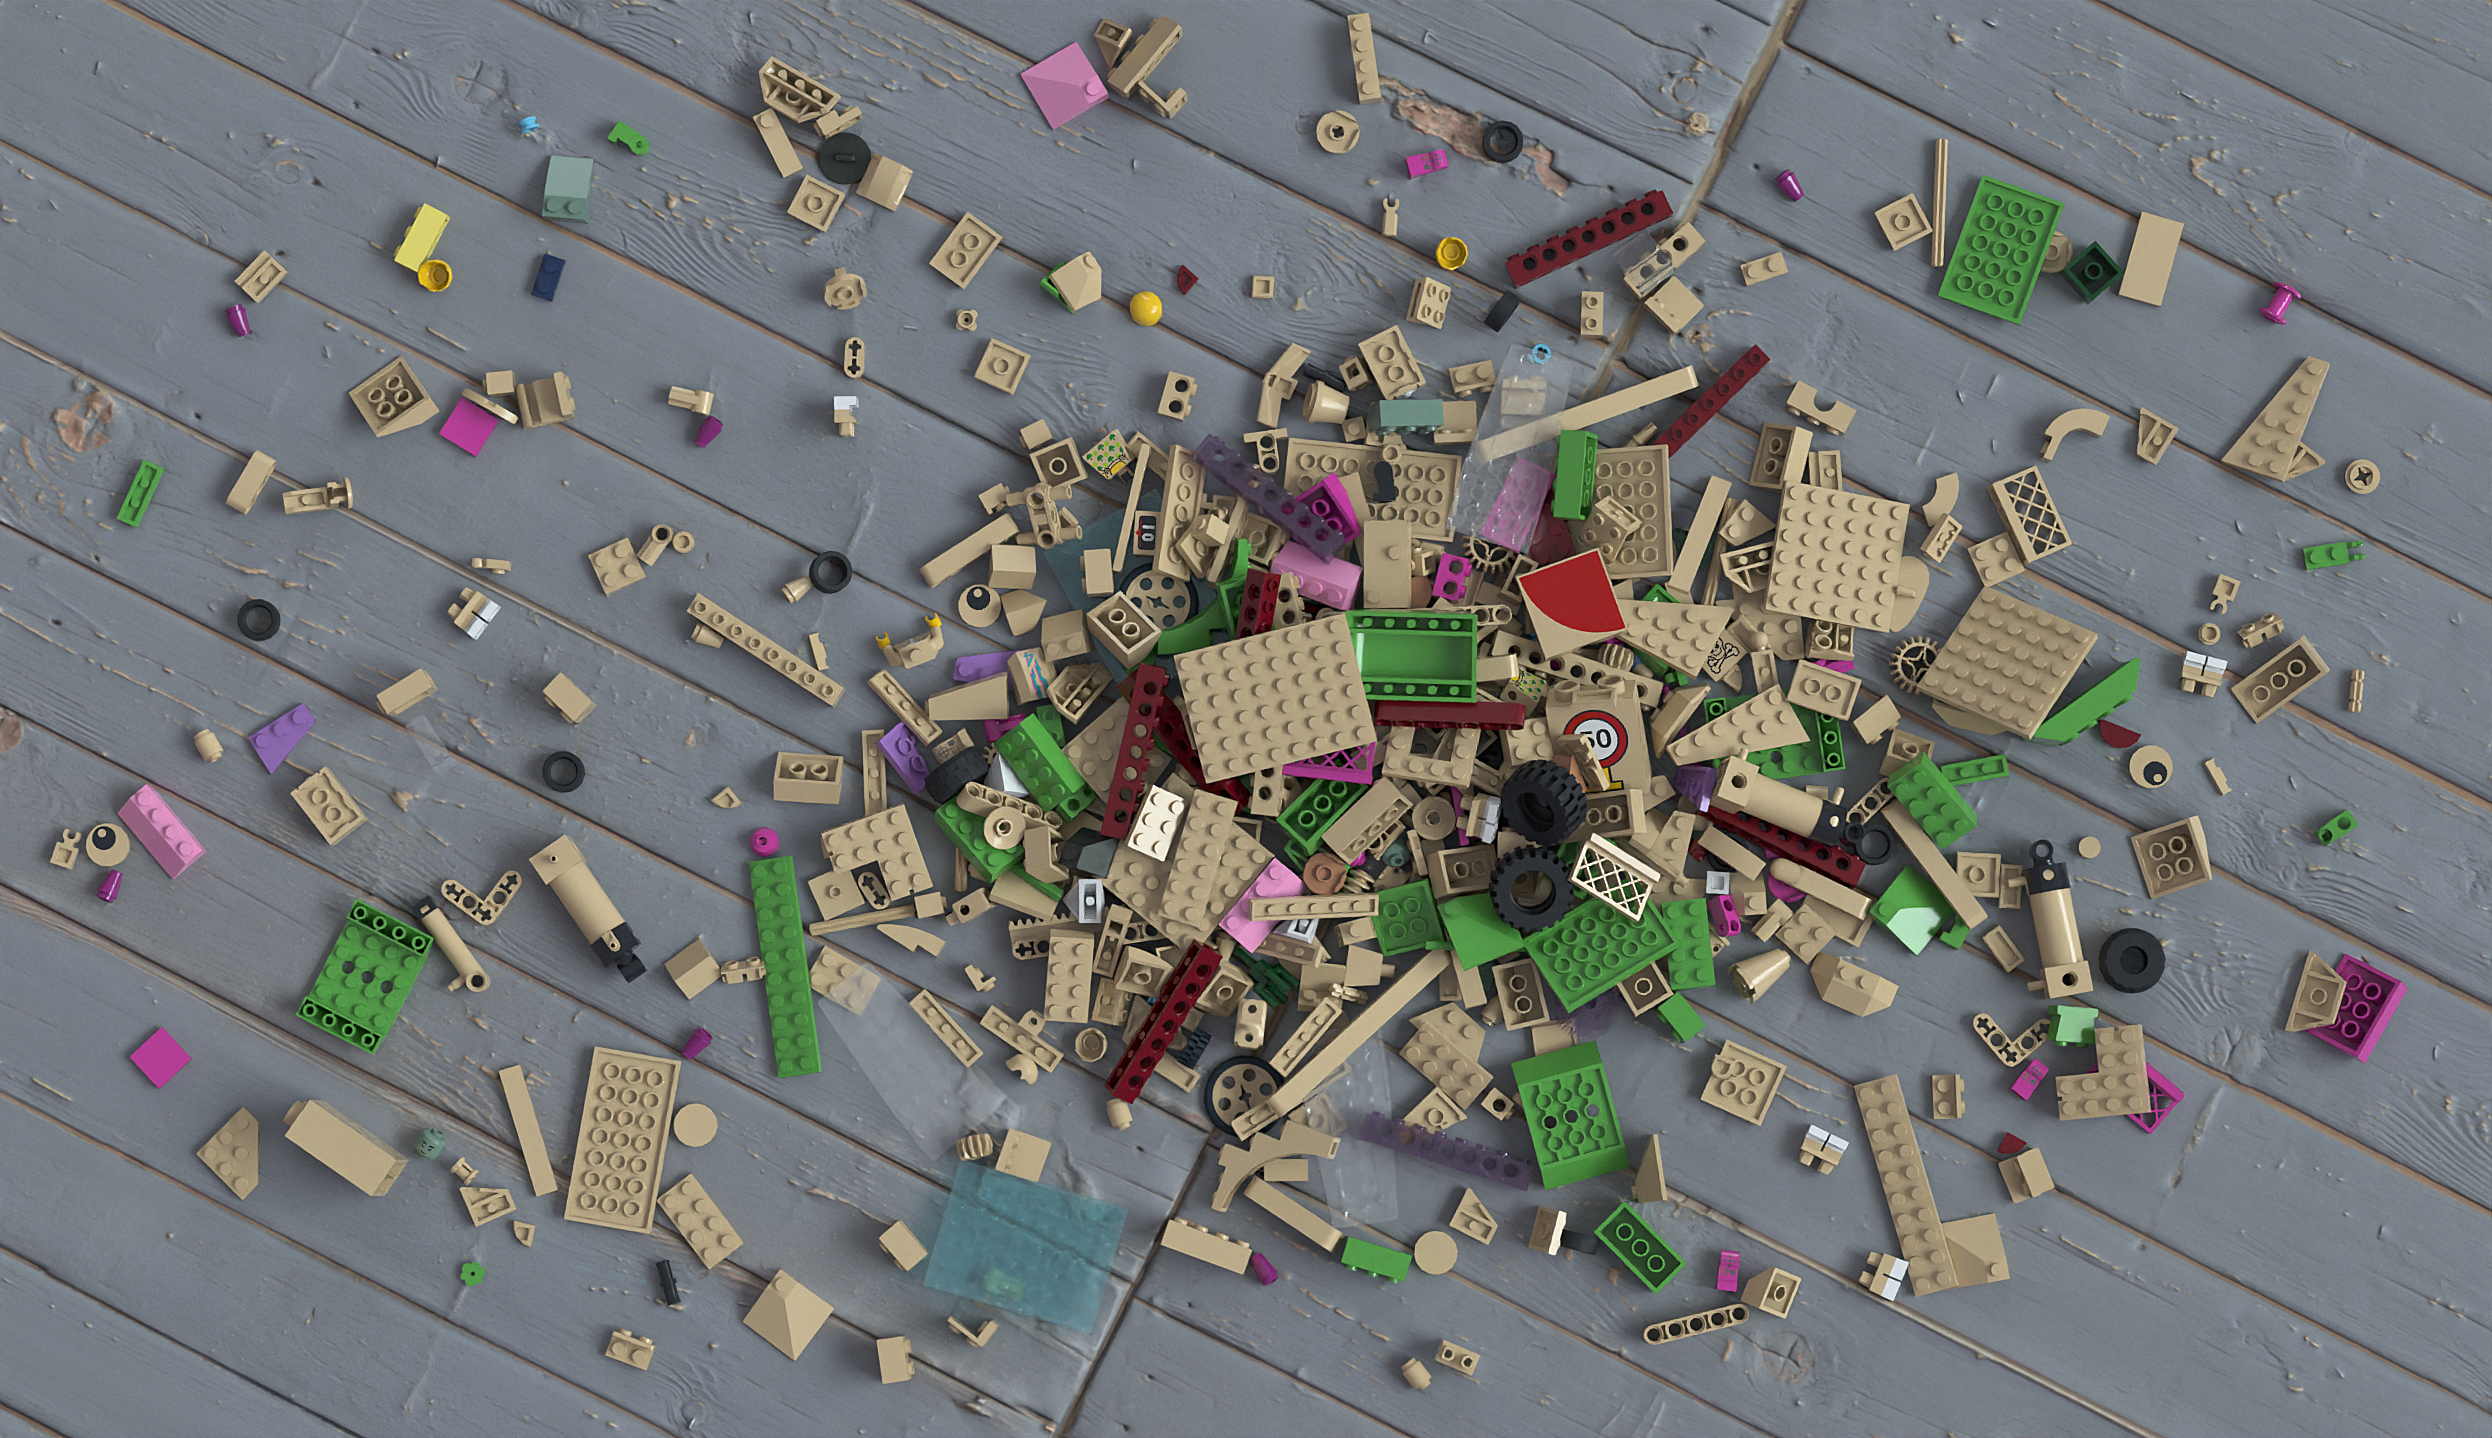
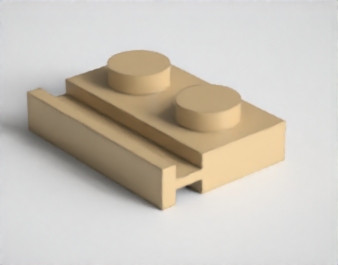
[235,250,288,304]
[1808,450,1843,491]
[1445,563,1484,607]

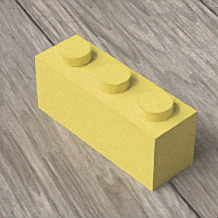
[394,203,450,273]

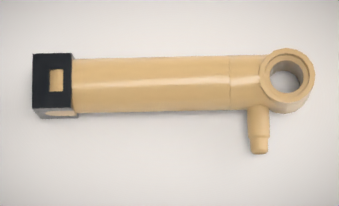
[411,895,490,992]

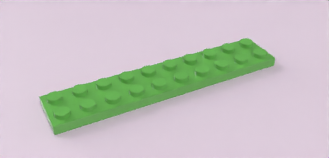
[749,856,822,1078]

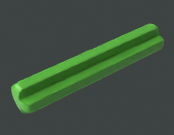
[1009,862,1064,901]

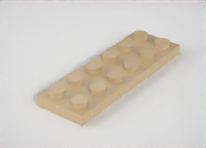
[1152,444,1208,582]
[1158,789,1238,928]

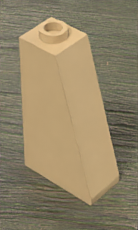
[925,672,1010,720]

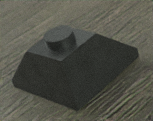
[1058,827,1120,879]

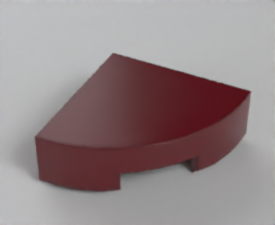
[1177,265,1199,296]
[1997,1132,2027,1154]

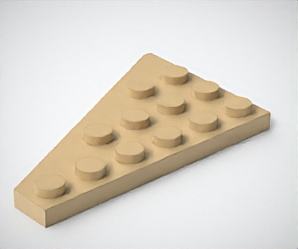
[1616,599,1734,680]

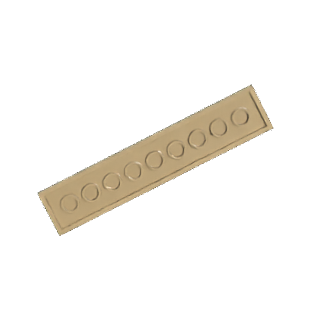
[1854,1074,1959,1297]

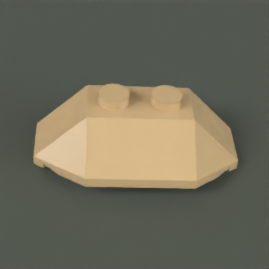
[759,56,841,123]
[1719,541,1774,593]
[1046,663,1115,725]
[1649,683,1711,758]
[1932,697,2008,736]
[1810,951,1899,1017]

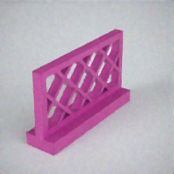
[1282,732,1377,785]
[2086,1060,2185,1134]

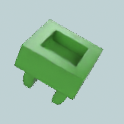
[1664,668,1689,687]

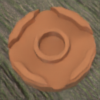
[1303,852,1346,895]

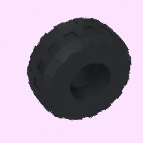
[924,747,988,804]
[2098,928,2166,994]

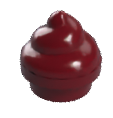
[1688,839,1708,862]

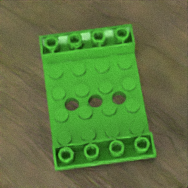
[1703,690,1846,780]
[296,898,434,1055]
[1511,1040,1630,1190]

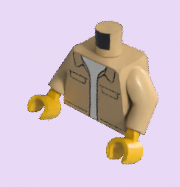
[876,613,944,669]

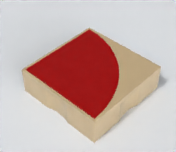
[1516,547,1628,662]

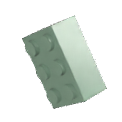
[1367,399,1444,436]

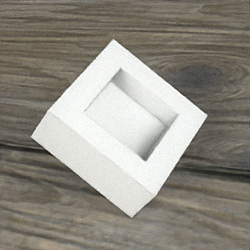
[1706,871,1730,895]

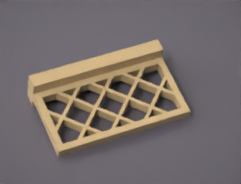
[1987,465,2072,566]
[1568,832,1661,922]

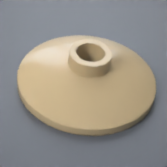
[983,806,1026,849]

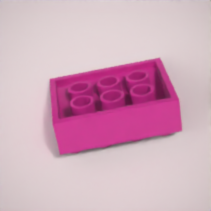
[2304,953,2408,1064]

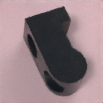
[1373,461,1396,504]

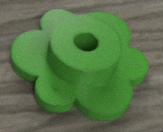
[460,1262,486,1287]

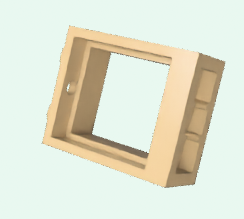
[376,668,438,717]

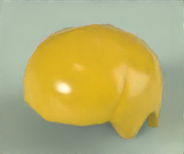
[1435,237,1468,270]
[417,259,453,292]
[1129,291,1162,327]

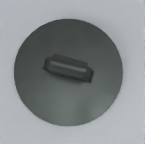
[819,132,871,184]

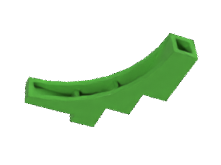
[1154,537,1252,655]

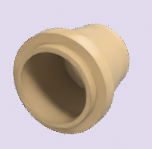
[1302,380,1349,424]

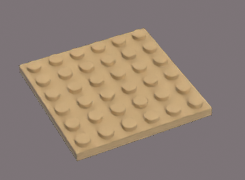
[1540,444,1673,580]
[1763,480,1910,633]
[1917,586,2098,740]
[1092,773,1275,952]

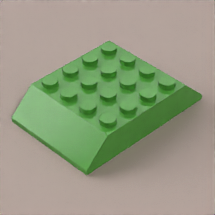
[1345,609,1478,703]
[2020,656,2140,747]

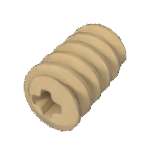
[1334,866,1375,894]

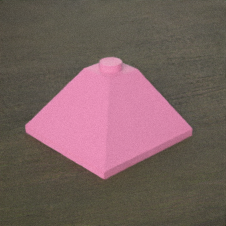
[1020,42,1109,130]

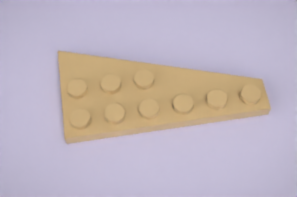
[2221,356,2330,483]
[1665,684,1810,766]

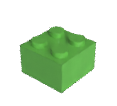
[1656,992,1706,1043]

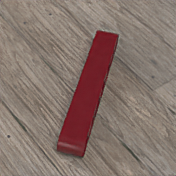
[1373,700,1526,730]

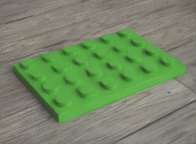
[1938,175,2065,326]
[1523,878,1680,1014]

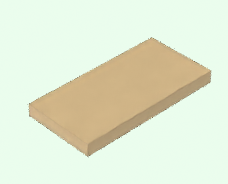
[2118,212,2184,307]

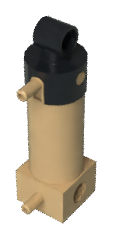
[1709,748,1866,848]
[529,835,647,983]
[2007,840,2094,1000]

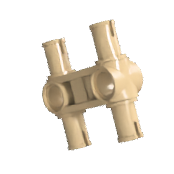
[1006,483,1082,549]

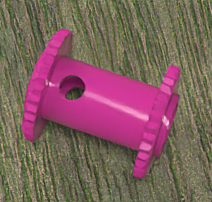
[2259,282,2301,325]

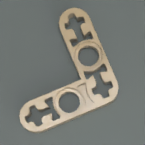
[441,870,523,925]
[1972,1013,2051,1067]

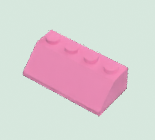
[1270,541,1364,610]
[117,784,207,880]
[1218,858,1307,953]

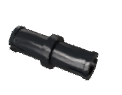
[1302,363,1347,393]
[656,1260,681,1306]

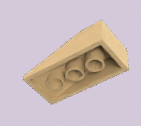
[2231,635,2330,724]
[1561,789,1647,844]

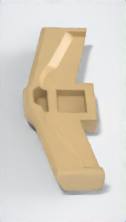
[1256,343,1312,430]

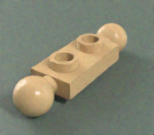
[1751,631,1779,695]

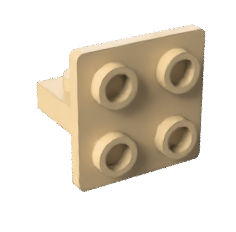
[1406,277,1451,329]
[1998,1148,2054,1203]

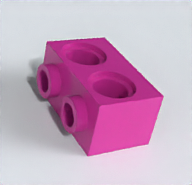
[1432,553,1472,602]

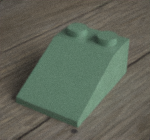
[542,155,594,224]

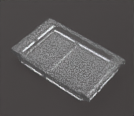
[1610,229,1677,295]

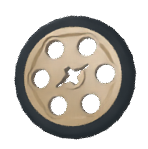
[1118,562,1199,629]
[1204,1055,1284,1138]

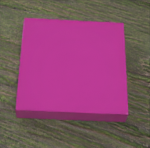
[439,397,499,457]
[130,1027,192,1089]

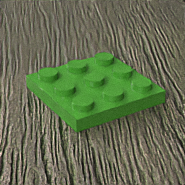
[1369,878,1446,957]

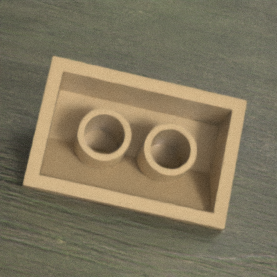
[1749,422,1813,494]
[1086,591,1162,670]
[773,752,843,805]
[1492,958,1550,1031]

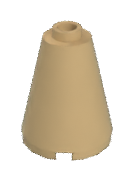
[1728,949,1791,1004]

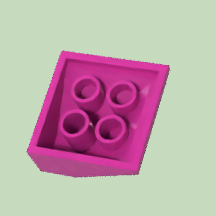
[1276,472,1362,555]

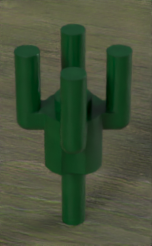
[1233,947,1300,1010]

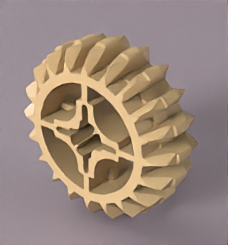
[1462,517,1520,574]
[1889,636,1942,695]

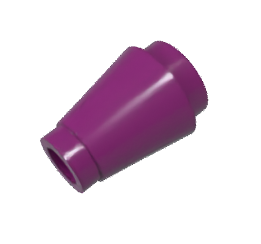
[1775,169,1805,202]
[225,304,251,337]
[694,415,724,448]
[96,869,123,903]
[681,1027,713,1060]
[1250,1253,1279,1287]

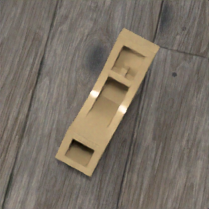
[2040,409,2110,463]

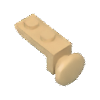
[282,477,353,515]

